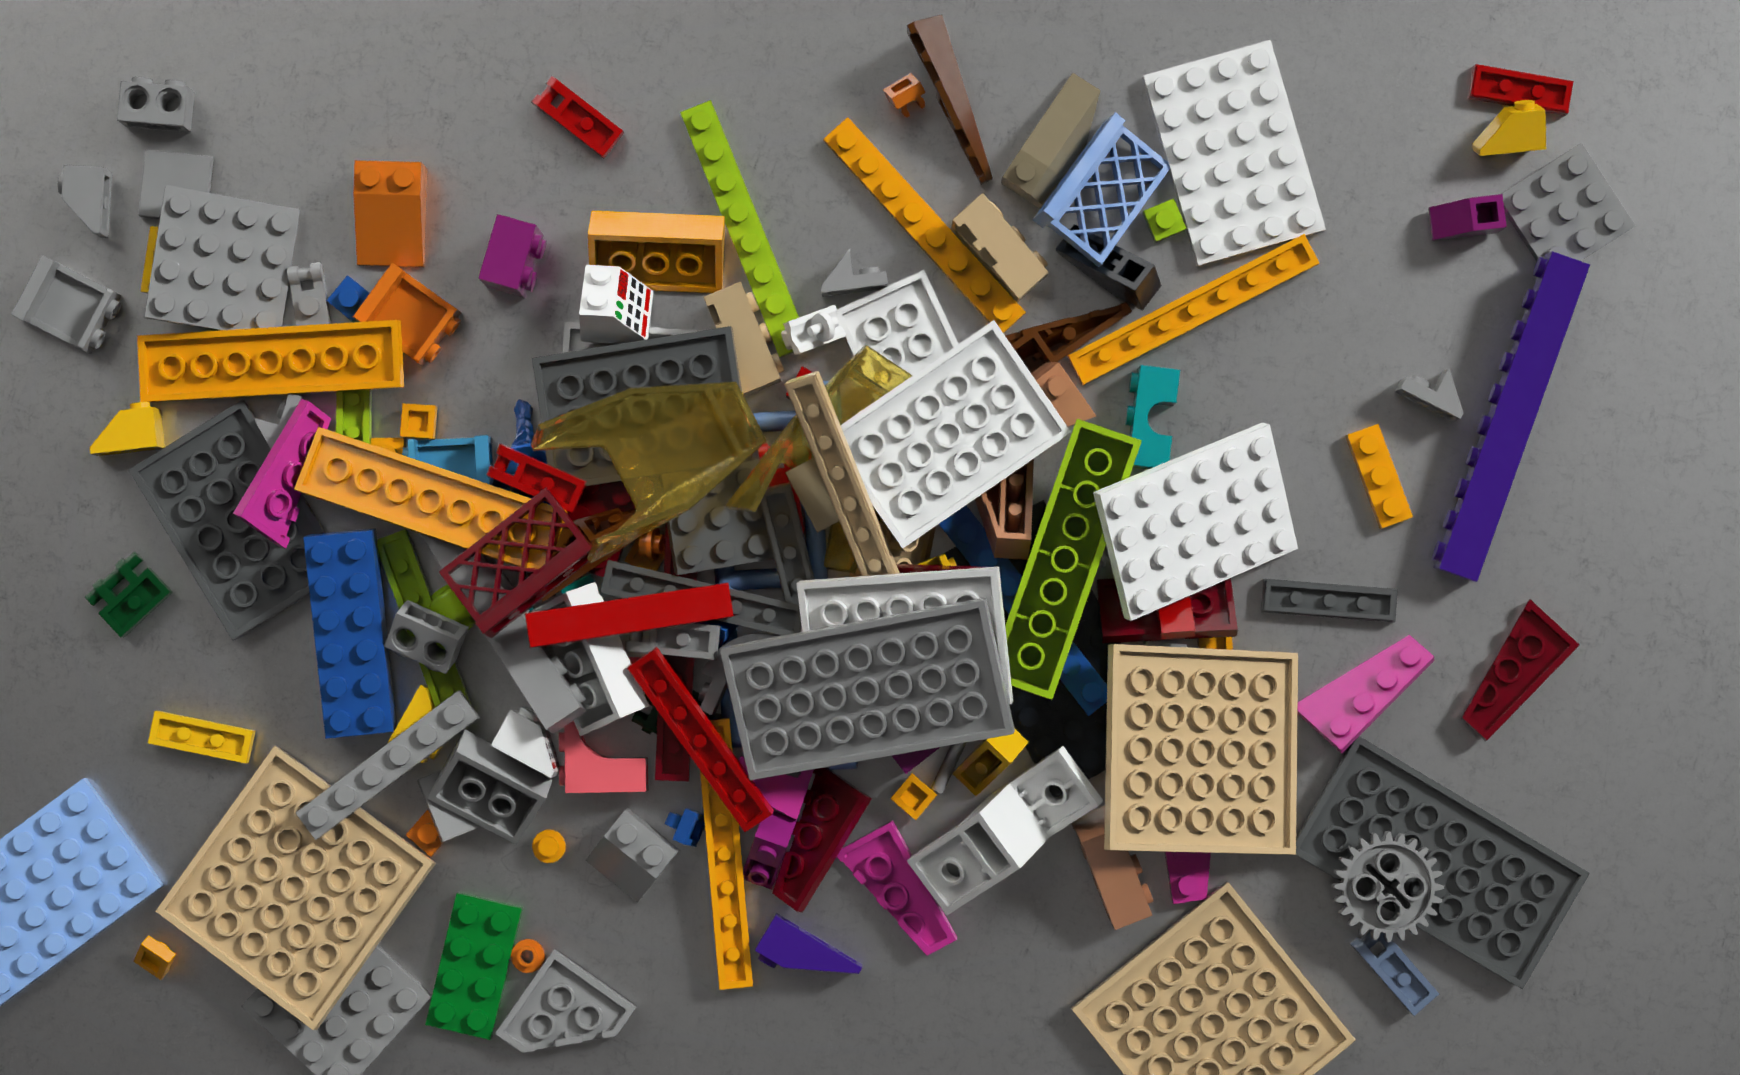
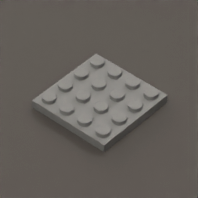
[144,185,300,331]
[241,945,432,1075]

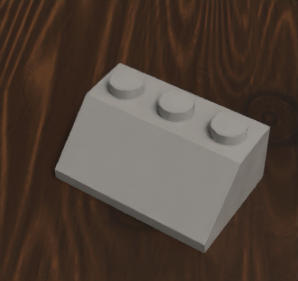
[427,729,553,845]

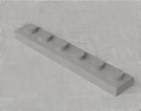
[296,690,480,840]

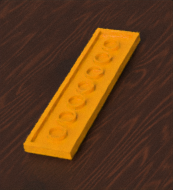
[137,320,404,402]
[294,427,568,569]

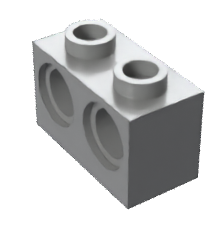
[117,77,195,132]
[384,600,469,674]

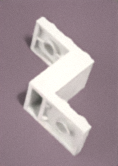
[907,746,1103,915]

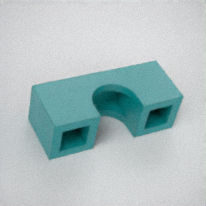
[1125,365,1180,470]

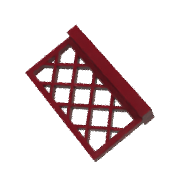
[439,488,599,638]

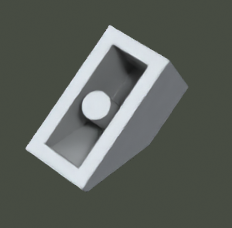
[58,165,112,238]

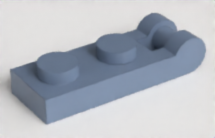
[1350,929,1439,1016]

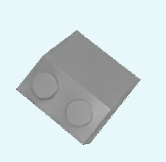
[585,808,680,902]

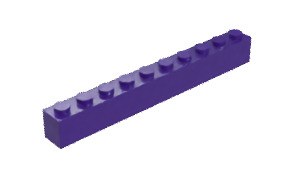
[1432,251,1590,582]

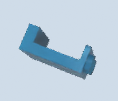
[402,435,493,484]

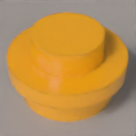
[532,829,566,863]

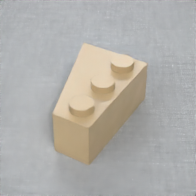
[951,193,1049,303]
[703,282,784,397]

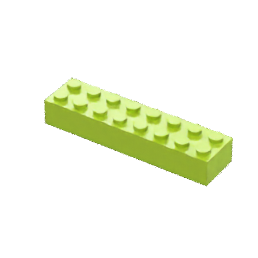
[1005,419,1142,700]

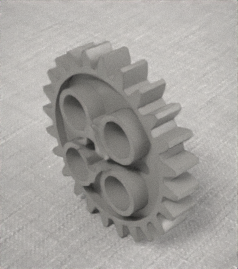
[1332,831,1444,942]

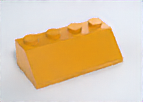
[588,211,725,293]

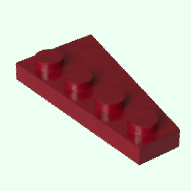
[1461,599,1580,742]
[772,767,872,913]

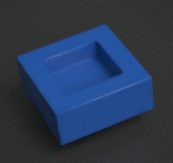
[326,275,370,322]

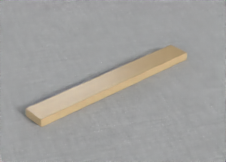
[784,371,900,576]

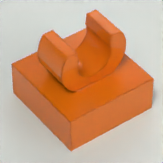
[883,73,926,117]

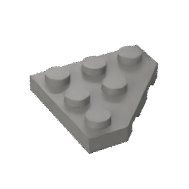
[495,949,636,1053]

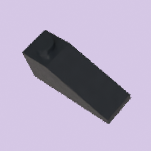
[1056,224,1162,311]

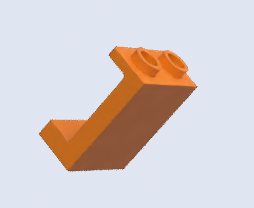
[353,262,462,366]

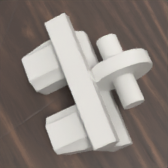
[781,305,846,355]

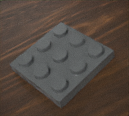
[659,459,774,575]

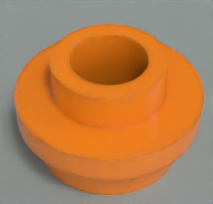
[639,527,665,561]
[511,939,545,973]

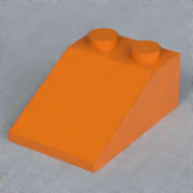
[353,160,427,267]

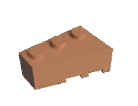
[1032,362,1096,426]
[975,459,1034,560]
[1071,805,1154,930]

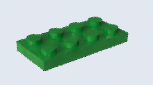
[425,892,523,1040]

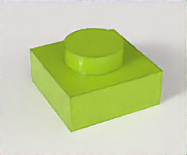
[1142,198,1187,243]

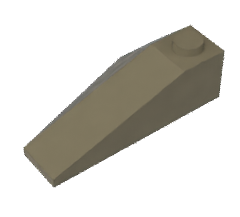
[1001,73,1100,209]

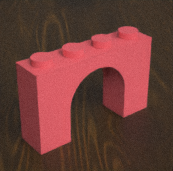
[559,657,649,793]

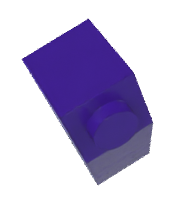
[755,913,862,974]

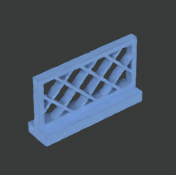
[1032,112,1170,267]

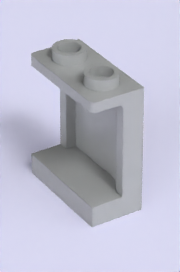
[11,255,122,354]

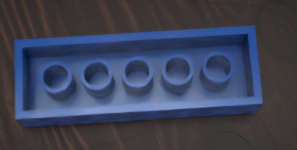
[303,528,397,739]

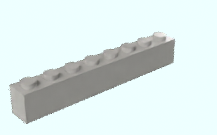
[421,534,587,734]

